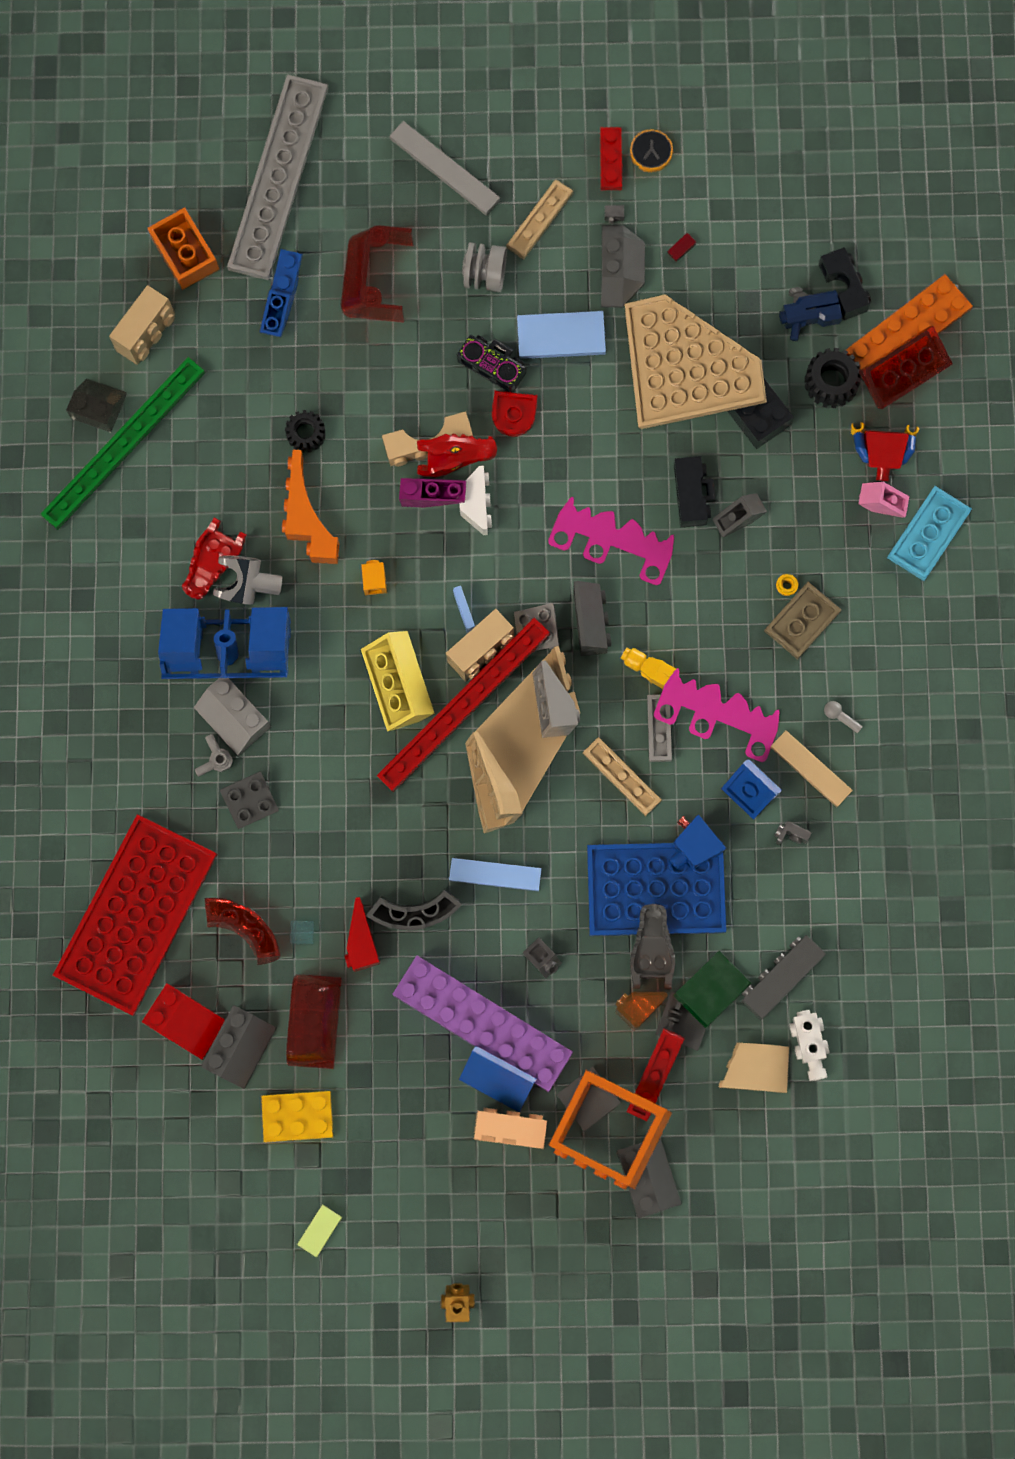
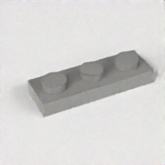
[647,695,672,762]

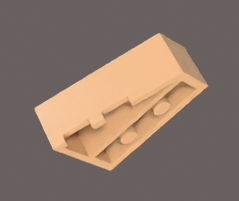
[474,1108,547,1149]

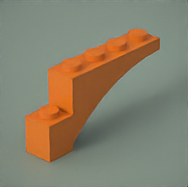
[282,450,340,564]

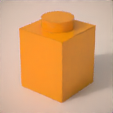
[361,560,387,595]

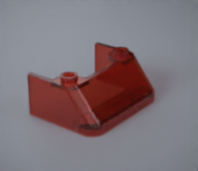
[341,225,414,322]

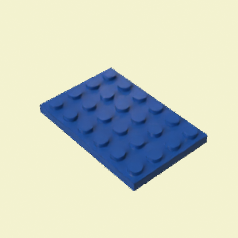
[587,842,726,936]

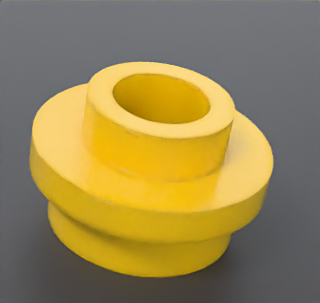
[776,574,798,596]

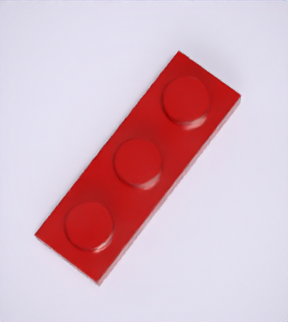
[600,127,622,190]

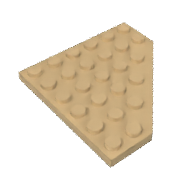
[625,295,767,429]

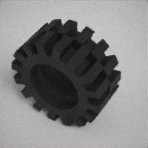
[285,410,326,453]

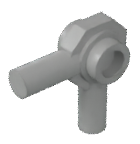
[194,734,233,777]

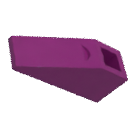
[399,478,466,508]

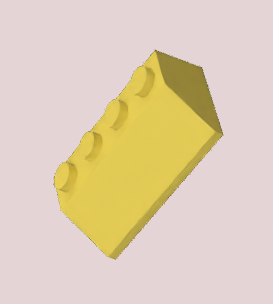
[361,631,435,731]

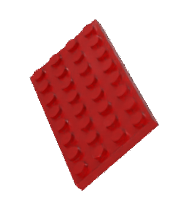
[52,814,218,1016]

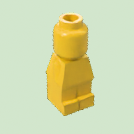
[621,647,676,690]

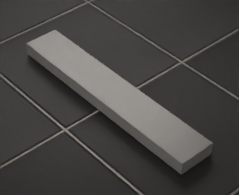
[389,121,500,216]

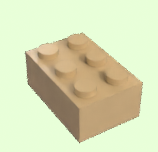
[109,285,175,365]
[446,609,514,682]

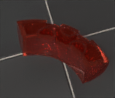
[204,898,280,965]

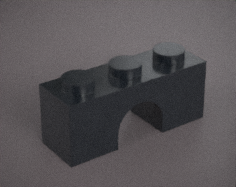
[818,247,871,321]

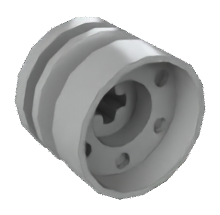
[462,242,507,292]

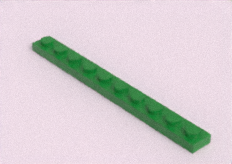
[40,357,205,530]

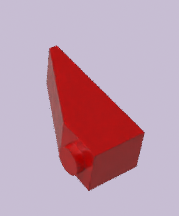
[344,897,380,972]

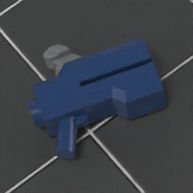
[779,287,842,341]

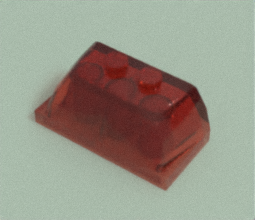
[859,326,953,409]
[286,974,342,1069]

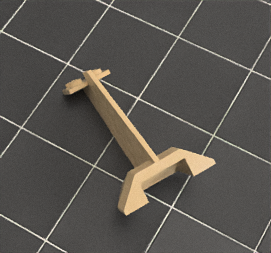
[465,646,580,833]

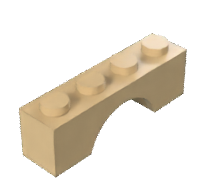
[382,411,473,467]

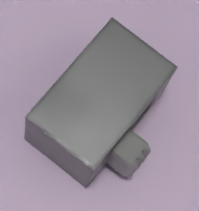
[605,205,624,224]

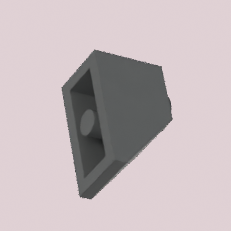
[712,493,767,537]

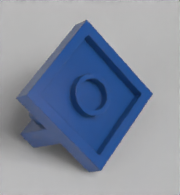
[721,759,782,820]

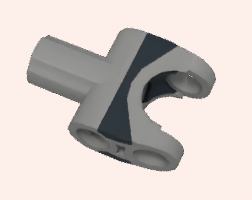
[213,555,282,605]

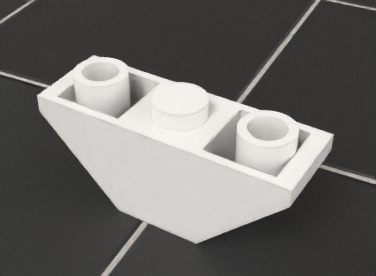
[460,466,492,535]

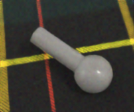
[824,701,863,733]

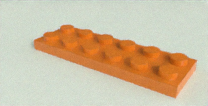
[846,274,973,385]

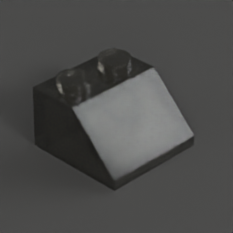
[66,378,127,432]

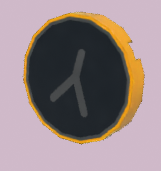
[630,130,673,172]

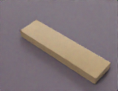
[506,179,573,259]
[770,730,853,807]
[583,737,662,817]

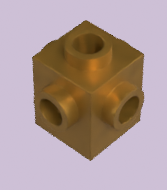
[441,1283,474,1322]

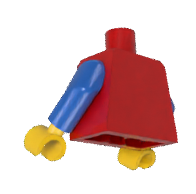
[851,422,919,481]

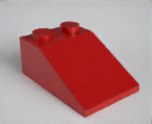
[142,983,225,1060]

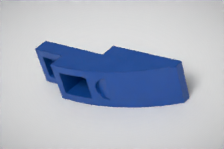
[260,249,303,337]

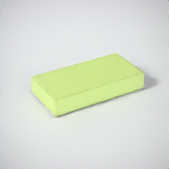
[297,1205,342,1257]

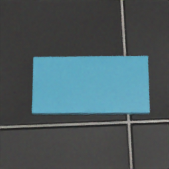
[887,486,972,581]

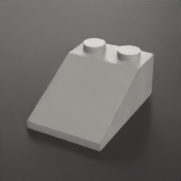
[532,661,580,738]

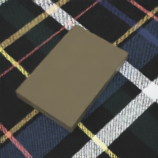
[764,582,841,660]

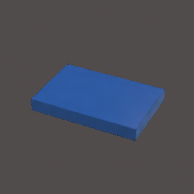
[459,1046,536,1112]

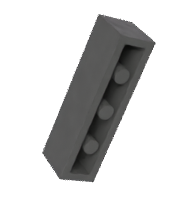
[741,935,826,1021]

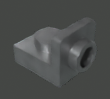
[774,820,812,845]
[522,938,562,978]

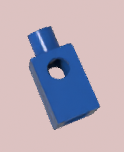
[669,815,726,869]

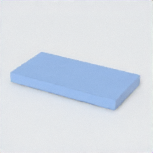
[517,311,606,359]

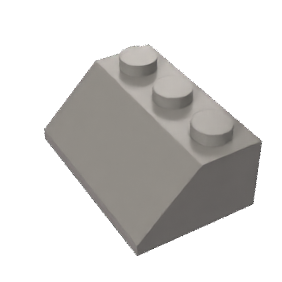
[194,678,271,756]

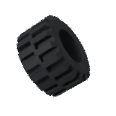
[804,348,862,408]

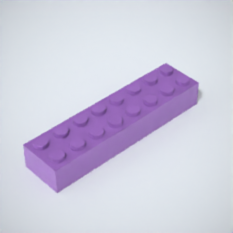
[392,956,573,1093]

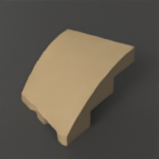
[719,1043,789,1093]

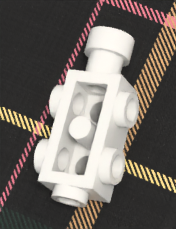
[789,1010,829,1081]

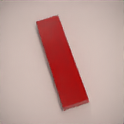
[626,1028,685,1121]

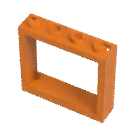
[549,1070,672,1190]

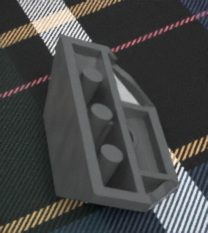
[601,225,645,308]

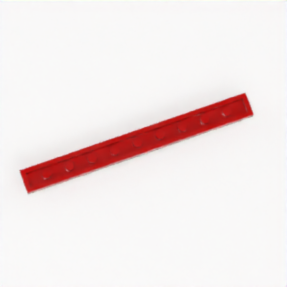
[376,617,551,792]

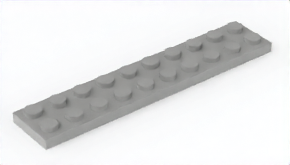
[227,74,328,280]

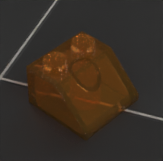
[615,992,668,1032]

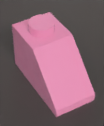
[858,482,909,518]

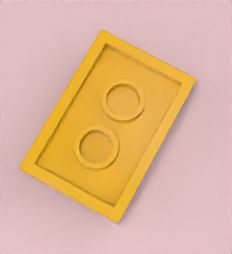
[261,1091,333,1142]

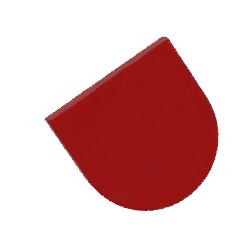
[492,391,538,437]

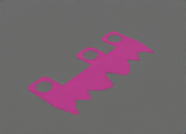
[548,496,674,585]
[654,668,780,762]

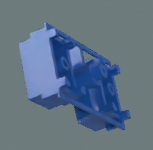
[158,607,291,679]

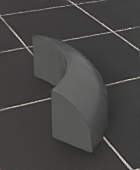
[366,888,462,930]

